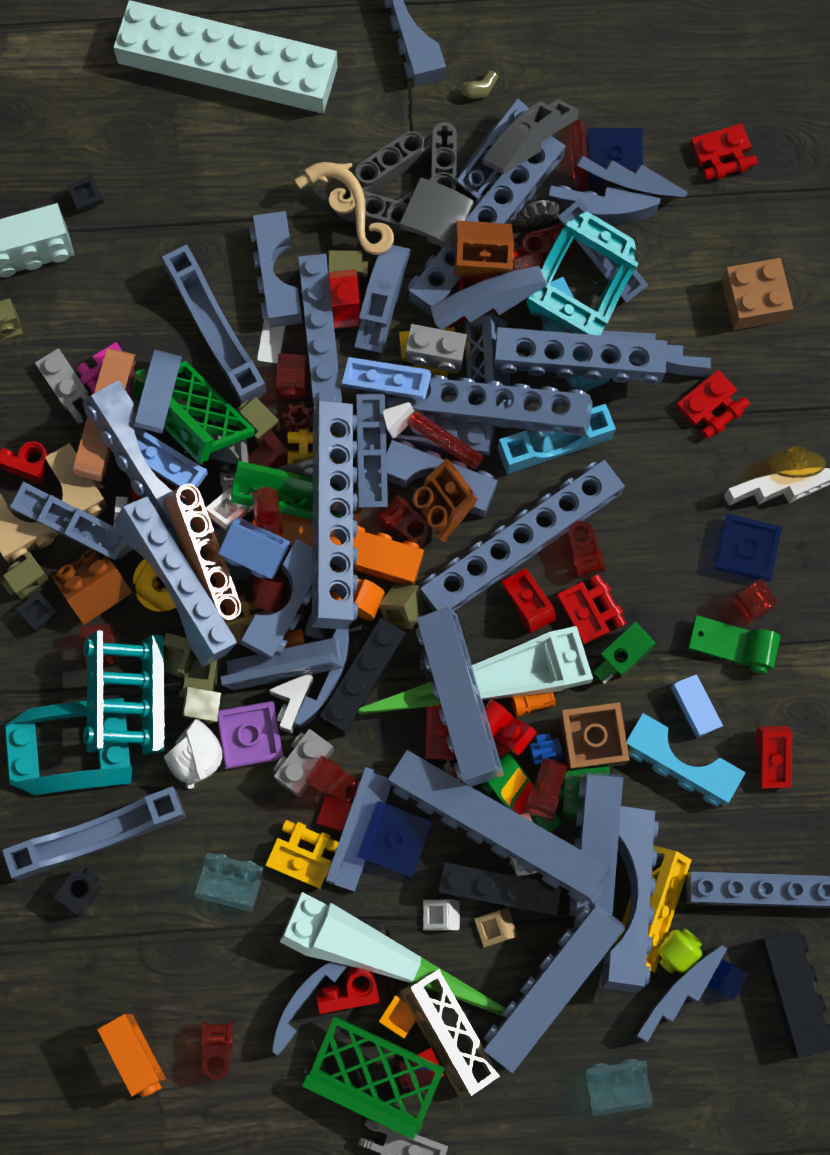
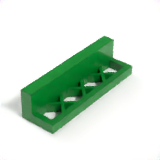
[230,461,341,520]

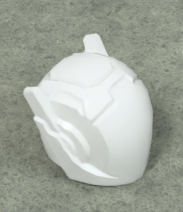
[164,719,222,789]

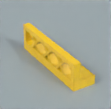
[614,846,691,973]

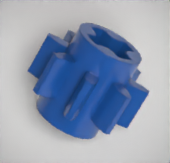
[529,733,563,770]

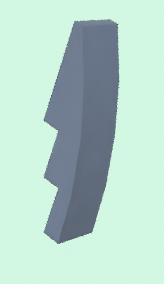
[575,154,688,197]
[430,266,547,330]
[601,331,711,378]
[357,394,388,508]
[9,482,126,561]
[634,946,727,1042]

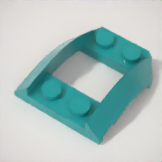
[526,212,639,335]
[5,698,132,796]

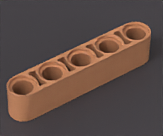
[73,348,136,482]
[166,484,241,622]

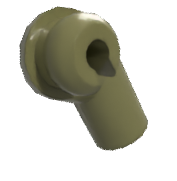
[461,70,499,99]

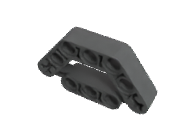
[336,122,457,236]

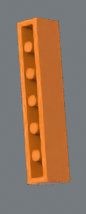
[252,500,424,585]

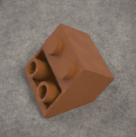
[453,220,514,278]
[52,549,132,625]

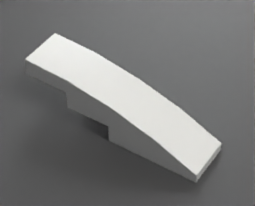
[724,468,830,506]

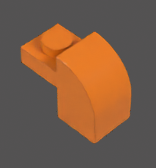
[330,568,385,622]

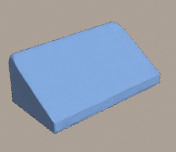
[671,674,723,738]

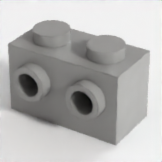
[406,324,467,372]
[273,729,334,797]

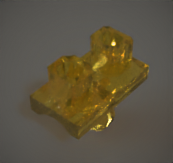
[225,595,274,645]

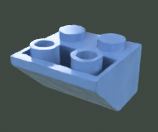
[218,517,290,579]

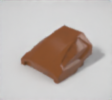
[412,459,478,542]

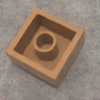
[721,258,793,330]
[559,702,629,770]

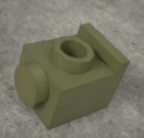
[329,251,368,286]
[0,298,24,342]
[237,397,280,447]
[1,551,50,600]

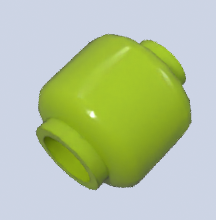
[658,928,702,974]

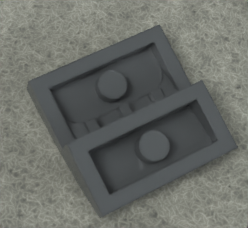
[400,178,474,250]

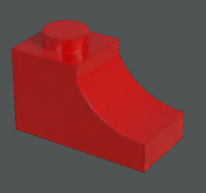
[328,269,361,329]

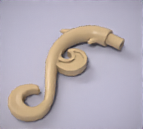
[294,162,394,255]

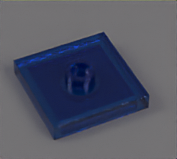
[588,128,643,182]
[714,513,782,582]
[356,801,432,878]

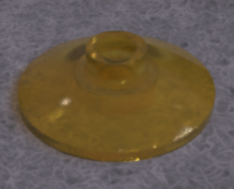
[768,446,826,478]

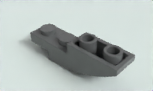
[483,99,579,175]

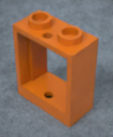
[97,1014,166,1098]

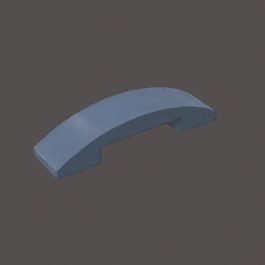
[558,199,648,303]
[134,350,182,434]
[294,629,349,729]
[273,961,348,1056]

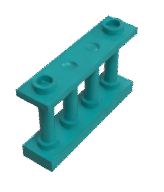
[83,631,164,755]

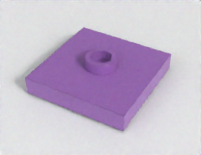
[217,701,283,770]

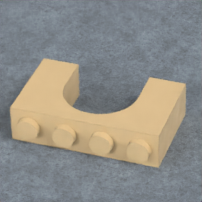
[0,443,107,564]

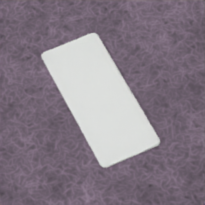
[257,319,285,363]

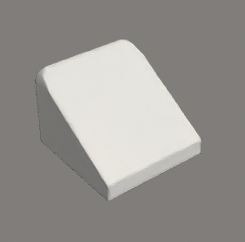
[383,402,416,438]
[423,899,460,931]

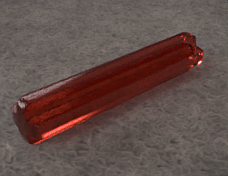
[569,120,591,192]
[407,411,483,469]

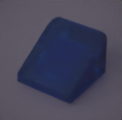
[707,959,749,1000]

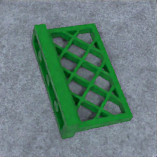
[130,361,255,464]
[302,1016,445,1140]

